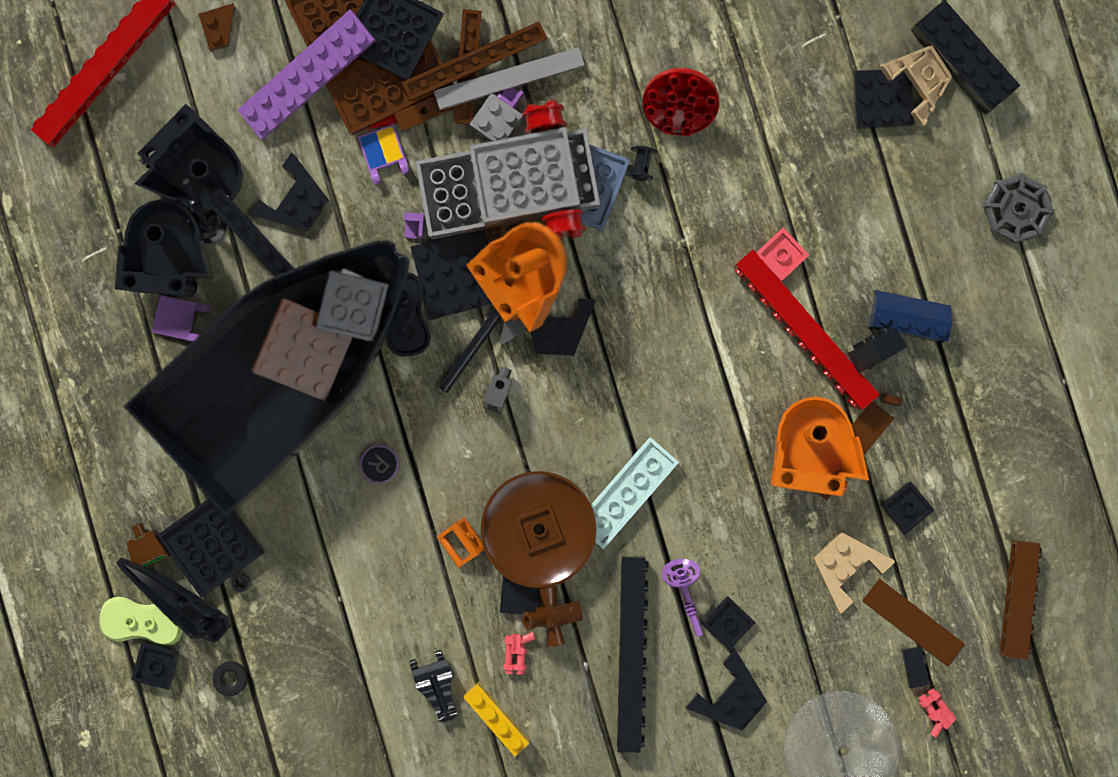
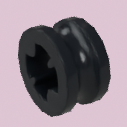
[232,574,250,592]

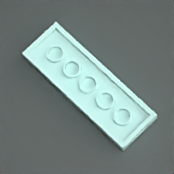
[591,437,679,549]

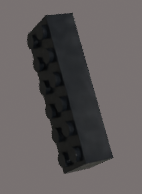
[911,0,1021,115]

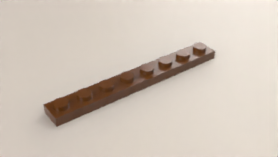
[401,21,547,101]

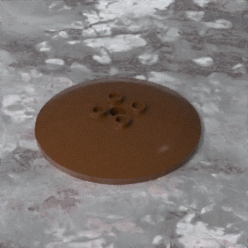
[481,471,596,588]

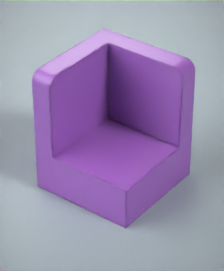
[497,88,524,109]
[404,212,425,239]

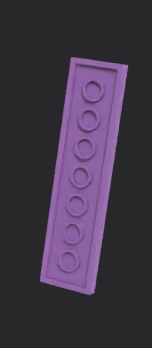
[238,10,376,140]

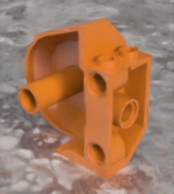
[466,223,567,332]
[770,397,869,496]

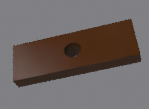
[394,96,454,132]

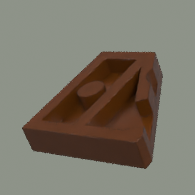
[198,3,236,52]

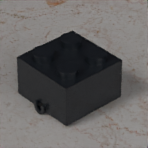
[847,327,907,373]

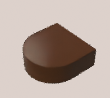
[880,394,903,407]

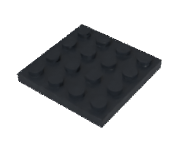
[356,0,444,81]
[410,230,492,321]
[157,498,265,598]

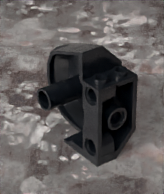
[134,104,244,211]
[115,199,214,297]

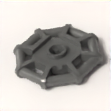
[982,173,1055,244]

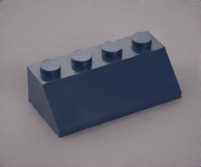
[868,290,952,343]

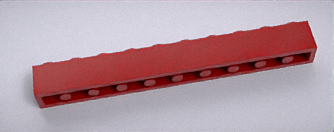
[31,0,176,148]
[734,250,880,410]

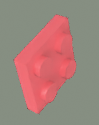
[756,228,809,281]

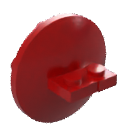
[642,68,720,136]

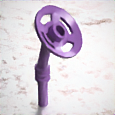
[662,559,704,637]

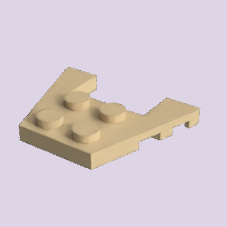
[879,45,952,127]
[813,532,895,613]

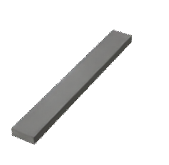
[434,47,585,110]

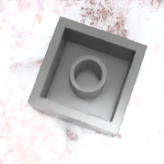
[469,93,523,142]

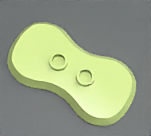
[99,597,183,647]

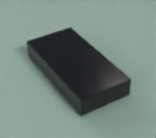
[901,646,929,688]

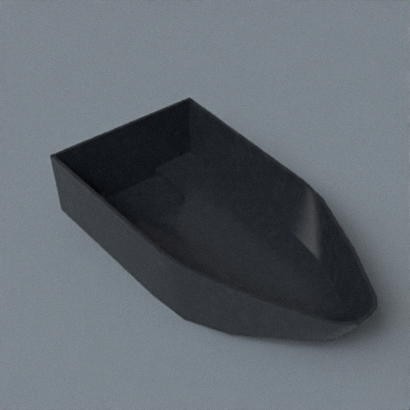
[123,240,409,517]

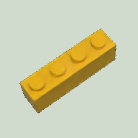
[463,681,530,757]

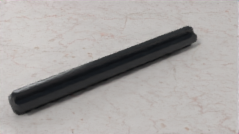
[439,308,502,393]

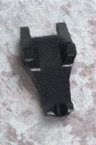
[409,649,457,723]

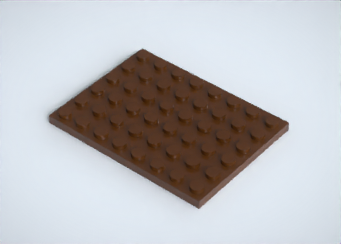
[285,0,453,136]

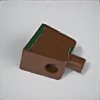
[127,523,171,567]

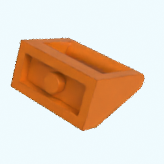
[437,517,484,568]

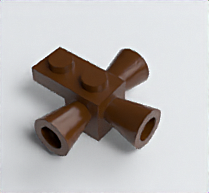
[522,585,583,647]

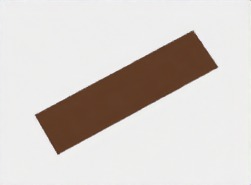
[816,401,894,501]
[862,578,965,667]

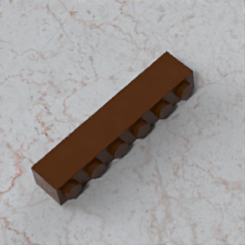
[999,540,1042,660]

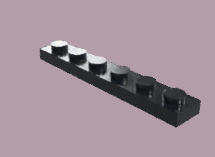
[205,187,294,276]

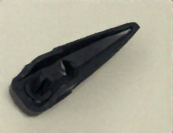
[116,557,231,643]

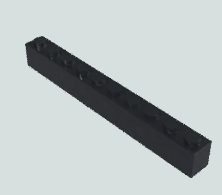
[617,556,649,753]

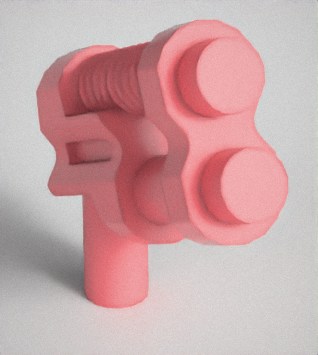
[503,632,536,674]
[918,688,956,738]

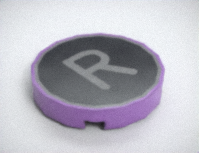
[360,445,399,483]

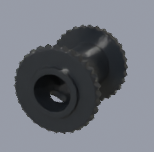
[627,146,657,181]

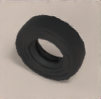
[212,661,248,697]

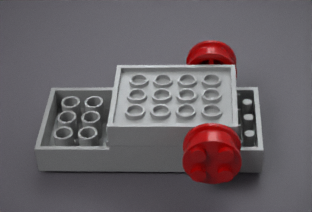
[415,100,601,241]

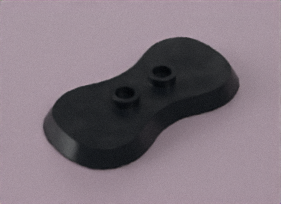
[386,272,431,357]

